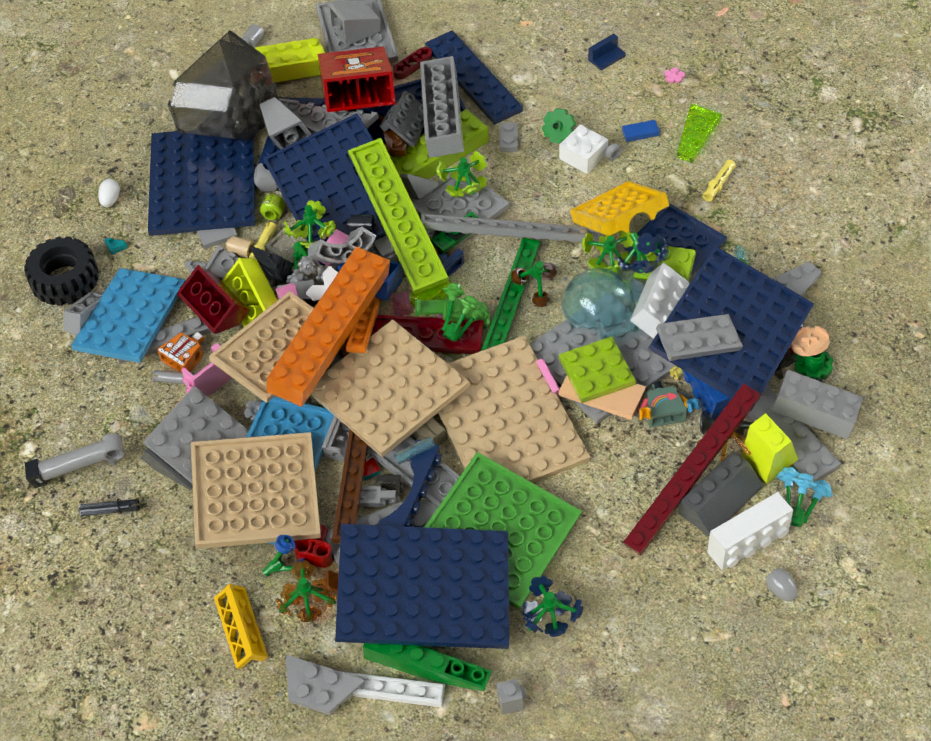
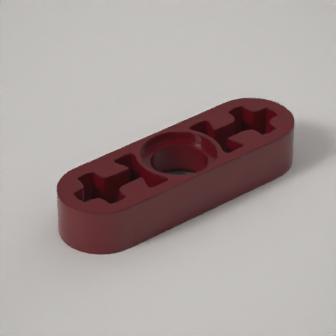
[393,47,432,80]

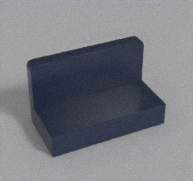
[588,33,626,70]

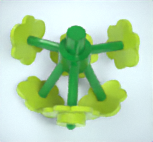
[437,151,487,197]
[283,200,336,248]
[582,230,634,275]

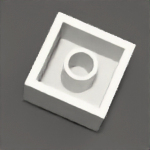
[559,124,608,174]

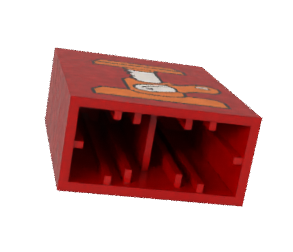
[318,46,395,112]

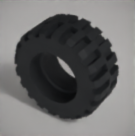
[24,236,99,306]

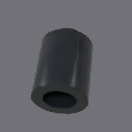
[347,215,375,233]

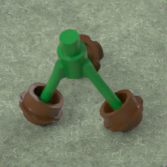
[511,261,557,307]

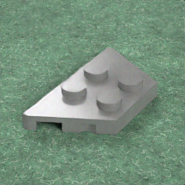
[286,655,365,715]

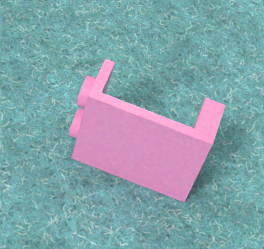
[181,343,232,396]

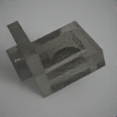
[376,474,406,502]

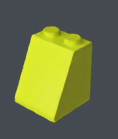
[741,413,798,484]

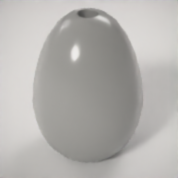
[766,568,797,602]

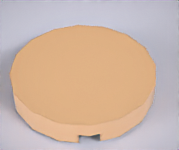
[791,326,830,356]

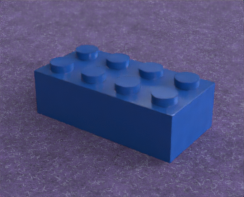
[682,370,731,419]

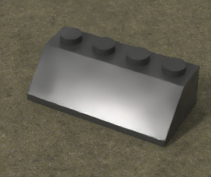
[679,451,763,536]

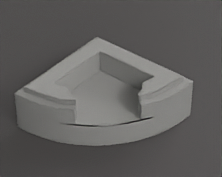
[184,260,207,273]

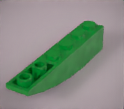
[363,643,492,691]

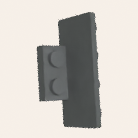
[380,91,424,147]

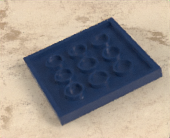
[624,203,727,277]

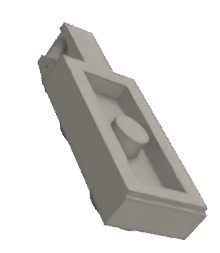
[359,486,397,508]

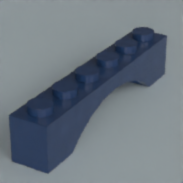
[378,439,442,527]

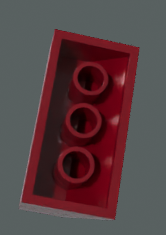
[177,265,250,334]

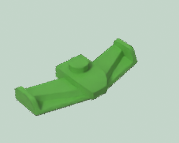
[415,297,490,329]

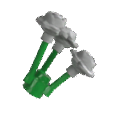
[286,241,334,284]

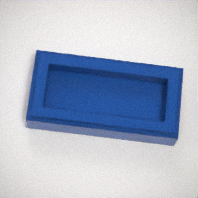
[622,120,660,142]

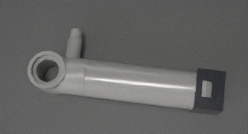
[25,433,124,488]

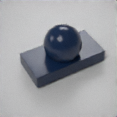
[438,249,464,278]

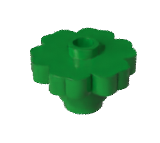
[542,108,576,144]
[794,352,833,379]

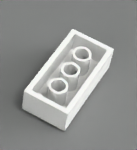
[630,262,690,339]
[707,492,793,570]

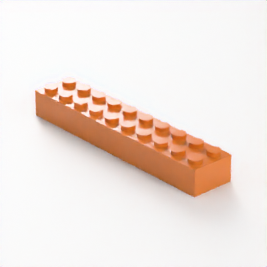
[267,246,390,407]

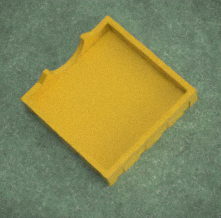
[569,181,669,236]

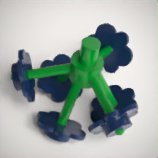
[615,231,669,273]
[522,575,583,637]

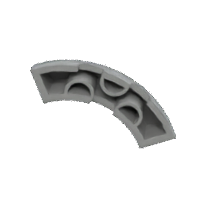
[308,227,376,264]

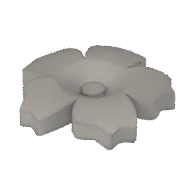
[243,400,262,421]

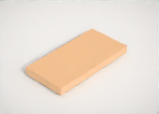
[559,376,646,420]

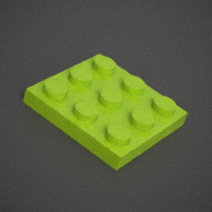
[558,336,636,403]

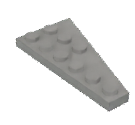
[279,98,379,134]

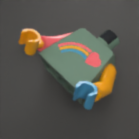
[638,381,700,428]

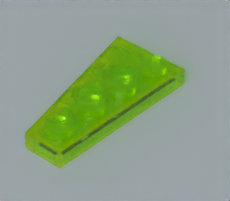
[676,103,722,163]

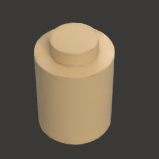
[226,236,255,258]

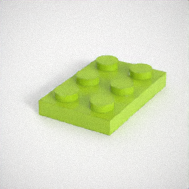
[633,246,696,282]

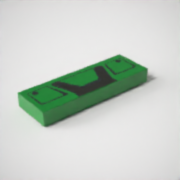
[431,211,479,254]

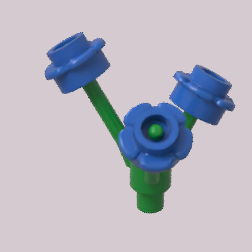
[262,535,310,577]

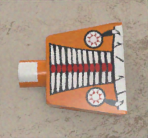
[157,332,204,372]

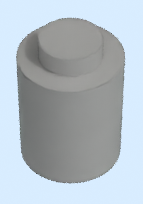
[241,24,264,49]

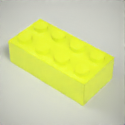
[254,38,325,84]

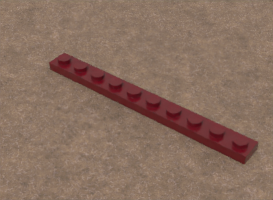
[623,383,761,556]

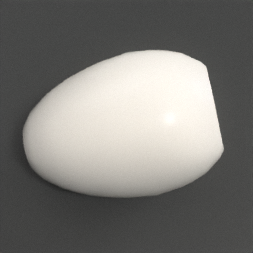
[98,179,120,208]

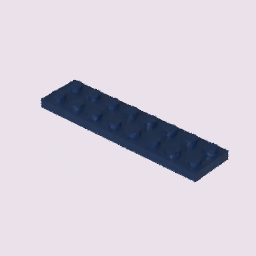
[425,30,523,125]

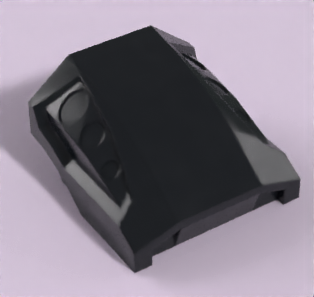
[251,246,294,284]

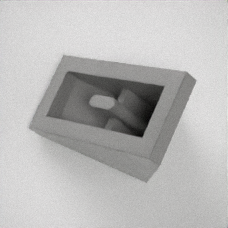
[400,174,439,199]

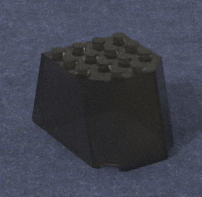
[168,30,279,141]

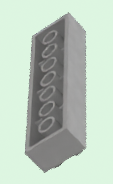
[420,56,464,158]

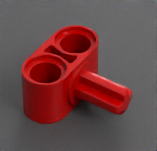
[294,525,333,568]

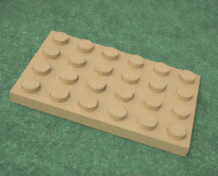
[209,291,314,403]

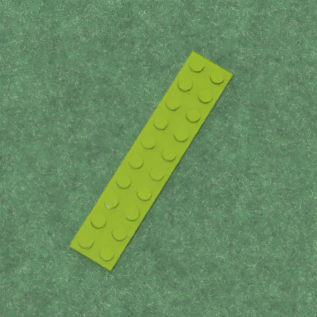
[348,138,449,294]

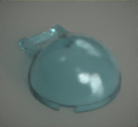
[561,268,638,340]

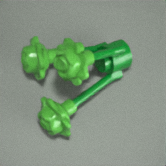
[442,282,489,342]

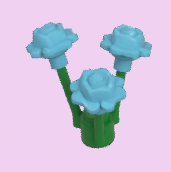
[776,467,833,527]

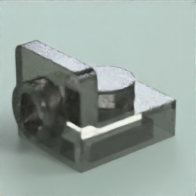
[772,348,797,380]

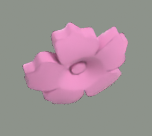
[664,67,685,83]

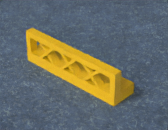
[214,584,268,669]

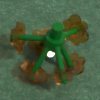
[276,560,337,622]

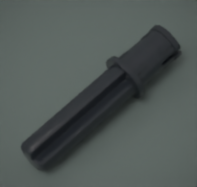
[78,498,140,516]

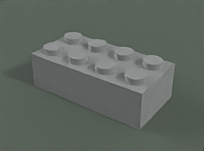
[772,370,863,439]

